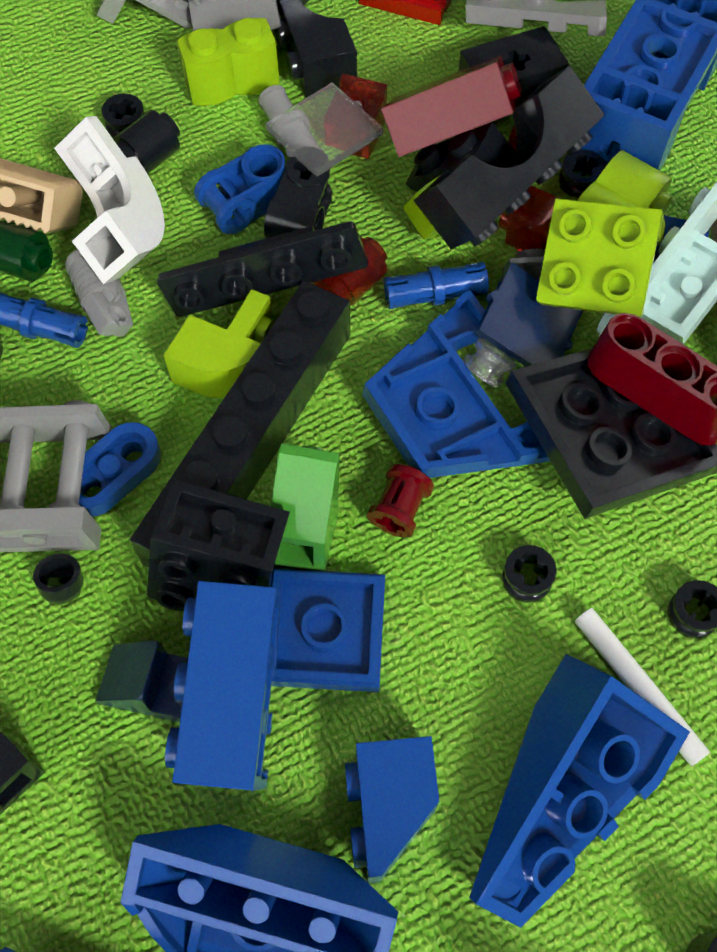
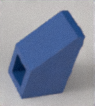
[345,736,439,883]

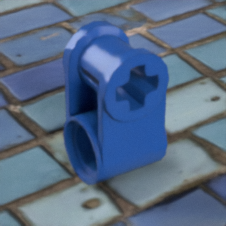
[194,144,286,235]

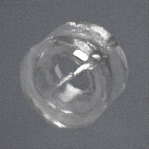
[463,338,517,388]

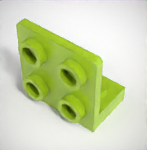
[536,199,666,317]

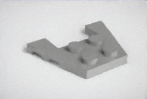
[466,0,607,36]

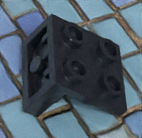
[147,479,290,611]

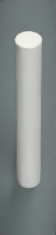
[575,608,710,767]

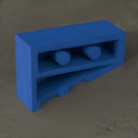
[165,581,282,791]

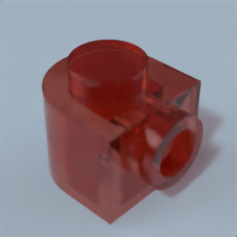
[498,186,558,251]

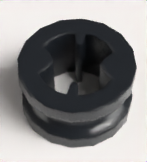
[101,93,144,139]
[558,149,605,198]
[502,545,557,603]
[667,580,717,639]

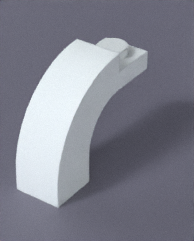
[54,116,165,284]

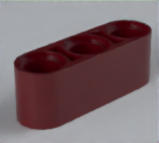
[587,313,717,446]

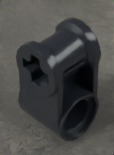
[264,150,333,238]

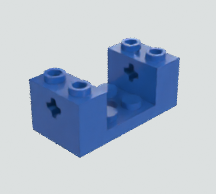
[579,0,717,171]

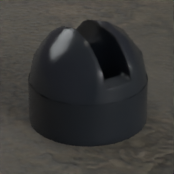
[33,553,84,605]

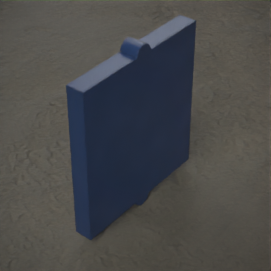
[475,262,583,367]

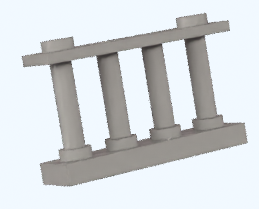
[0,400,112,552]

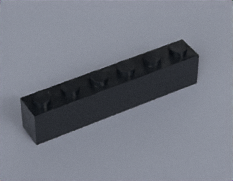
[129,280,351,568]

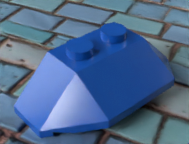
[120,824,399,952]

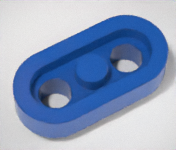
[79,422,161,517]

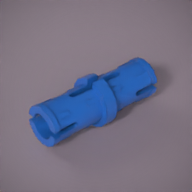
[383,261,489,310]
[0,293,88,348]

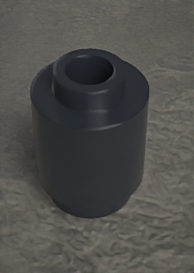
[114,109,180,174]

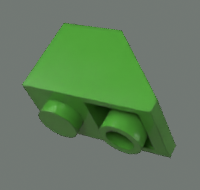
[271,443,339,571]

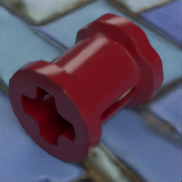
[367,464,434,538]

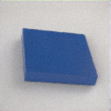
[270,569,385,692]

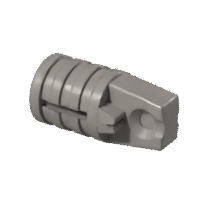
[65,249,133,337]

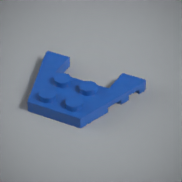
[362,290,551,478]

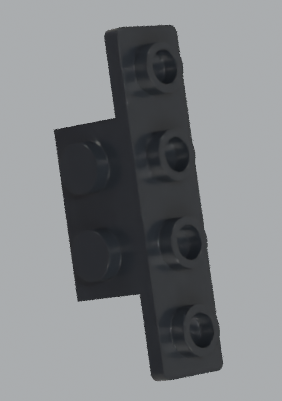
[157,221,368,317]

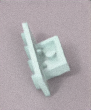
[597,182,717,345]

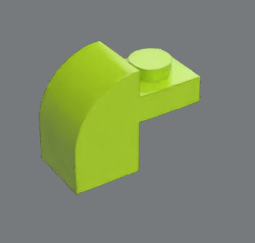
[163,289,276,398]

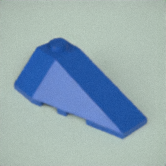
[469,654,690,928]

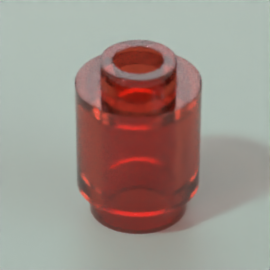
[313,237,388,306]

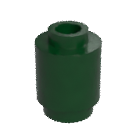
[0,221,53,281]

